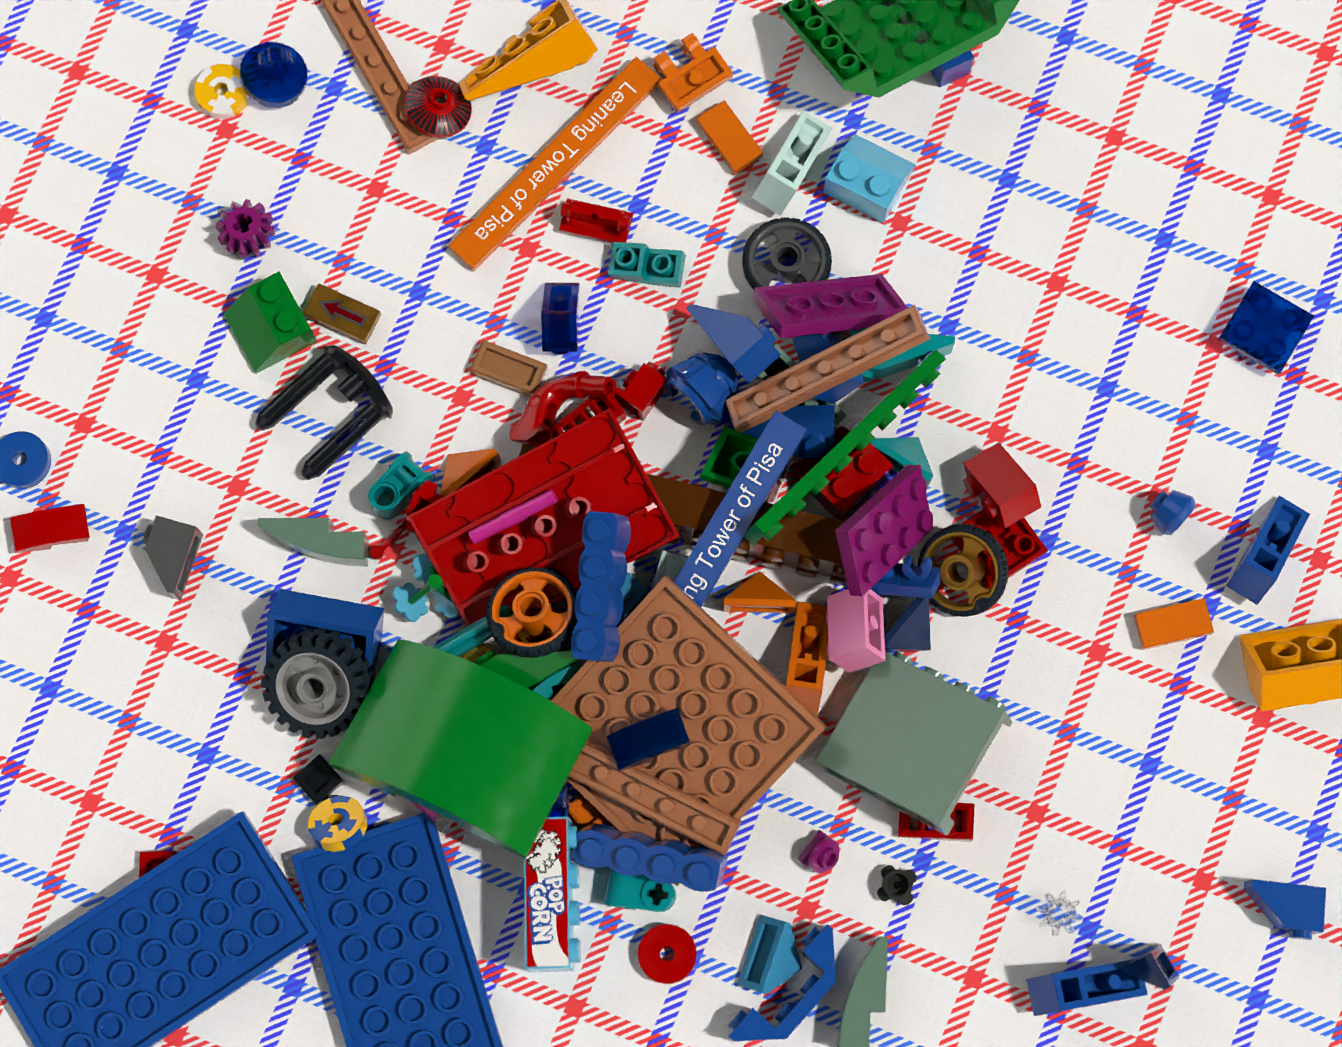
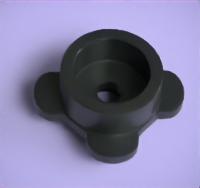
[877,865,917,905]

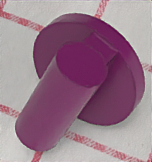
[797,830,839,873]

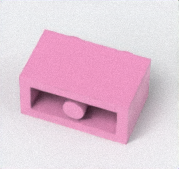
[826,589,886,673]

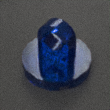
[240,42,307,108]

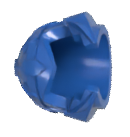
[666,352,738,425]

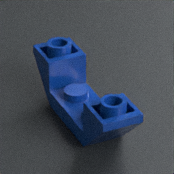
[728,924,836,1042]

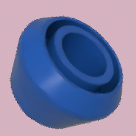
[1150,490,1196,535]

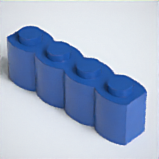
[571,511,631,662]
[572,824,728,892]

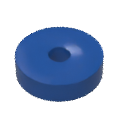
[0,431,51,489]

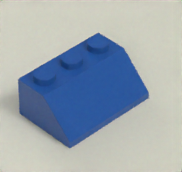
[266,589,384,684]

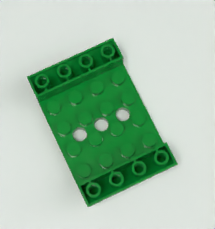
[777,0,1020,98]

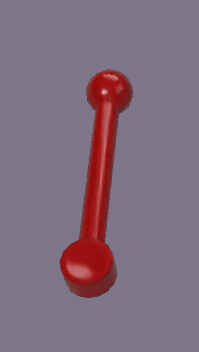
[369,520,407,560]

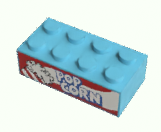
[524,817,581,972]

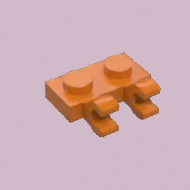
[653,33,733,114]

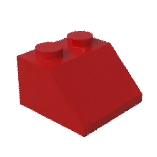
[791,425,893,521]

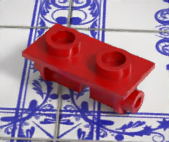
[559,198,634,243]

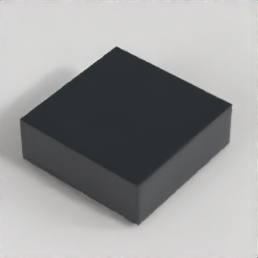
[293,754,345,805]

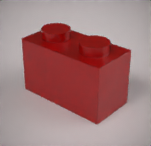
[963,443,1041,528]

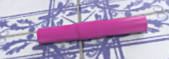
[469,489,558,544]

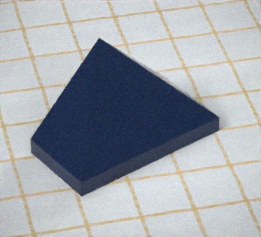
[884,597,931,654]
[1118,944,1180,990]

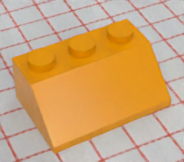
[1240,619,1342,711]

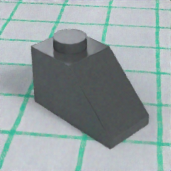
[143,515,203,600]

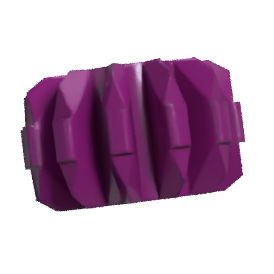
[216,199,276,259]

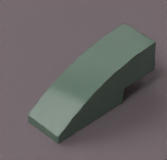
[258,518,369,567]
[837,936,888,1047]

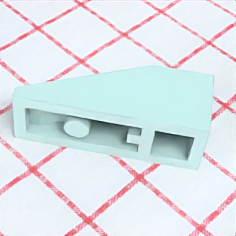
[751,110,832,216]

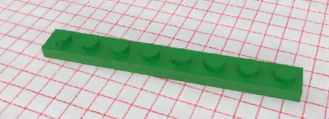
[743,349,946,546]

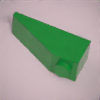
[475,648,579,689]

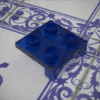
[1218,281,1314,375]

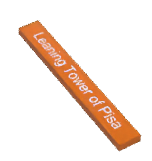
[448,57,661,271]

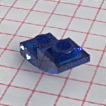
[607,708,690,772]

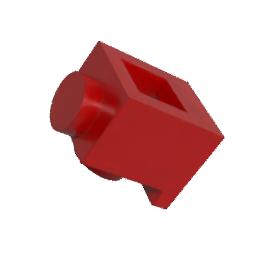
[614,361,667,421]

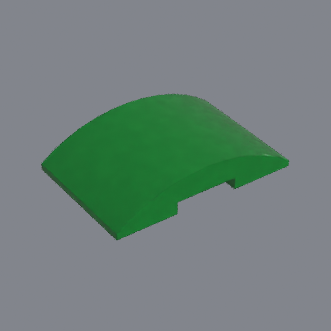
[328,639,593,859]

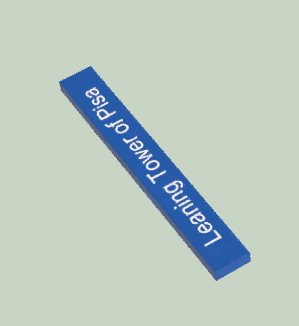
[674,411,808,608]

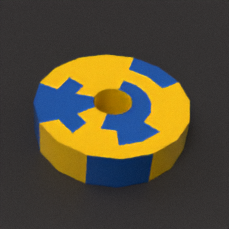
[308,795,367,852]

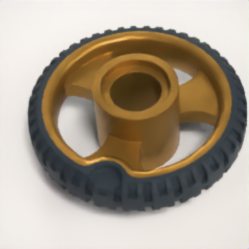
[917,524,1009,617]

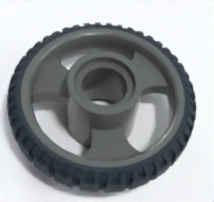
[742,217,832,290]

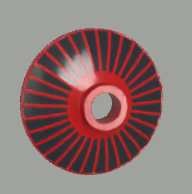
[404,76,472,138]

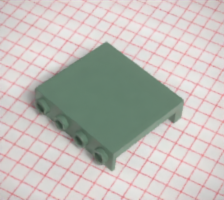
[816,652,1013,836]

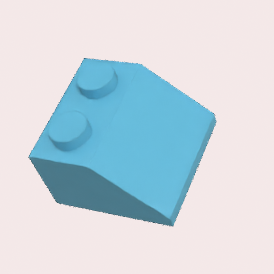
[823,134,916,224]

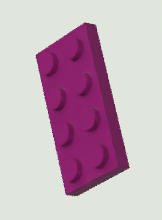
[753,274,908,338]
[835,464,933,597]

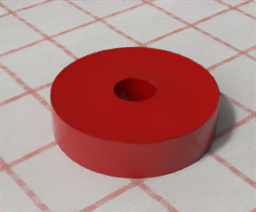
[638,924,697,984]

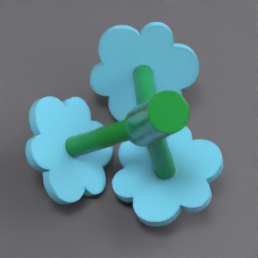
[392,554,459,622]

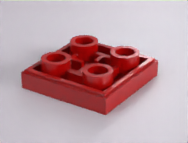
[951,509,1048,588]

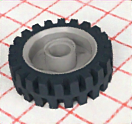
[261,628,373,739]

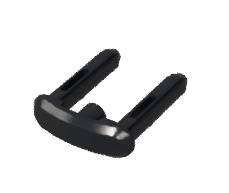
[255,345,393,480]

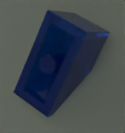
[541,283,580,355]

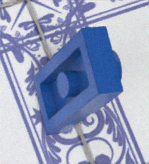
[871,556,942,598]

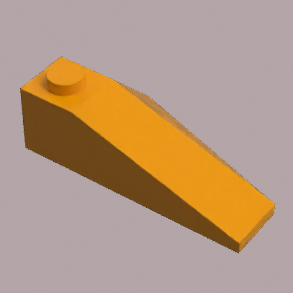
[459,0,598,101]

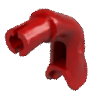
[509,371,616,447]

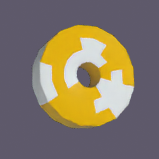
[194,64,250,119]

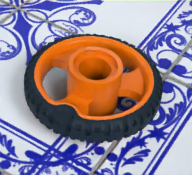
[486,567,578,658]

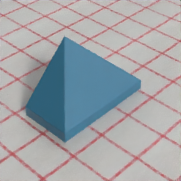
[737,915,802,994]

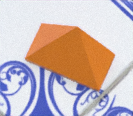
[440,448,501,496]
[724,571,796,614]

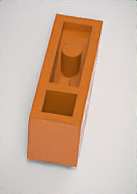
[785,601,828,716]

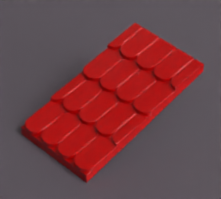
[406,408,680,627]

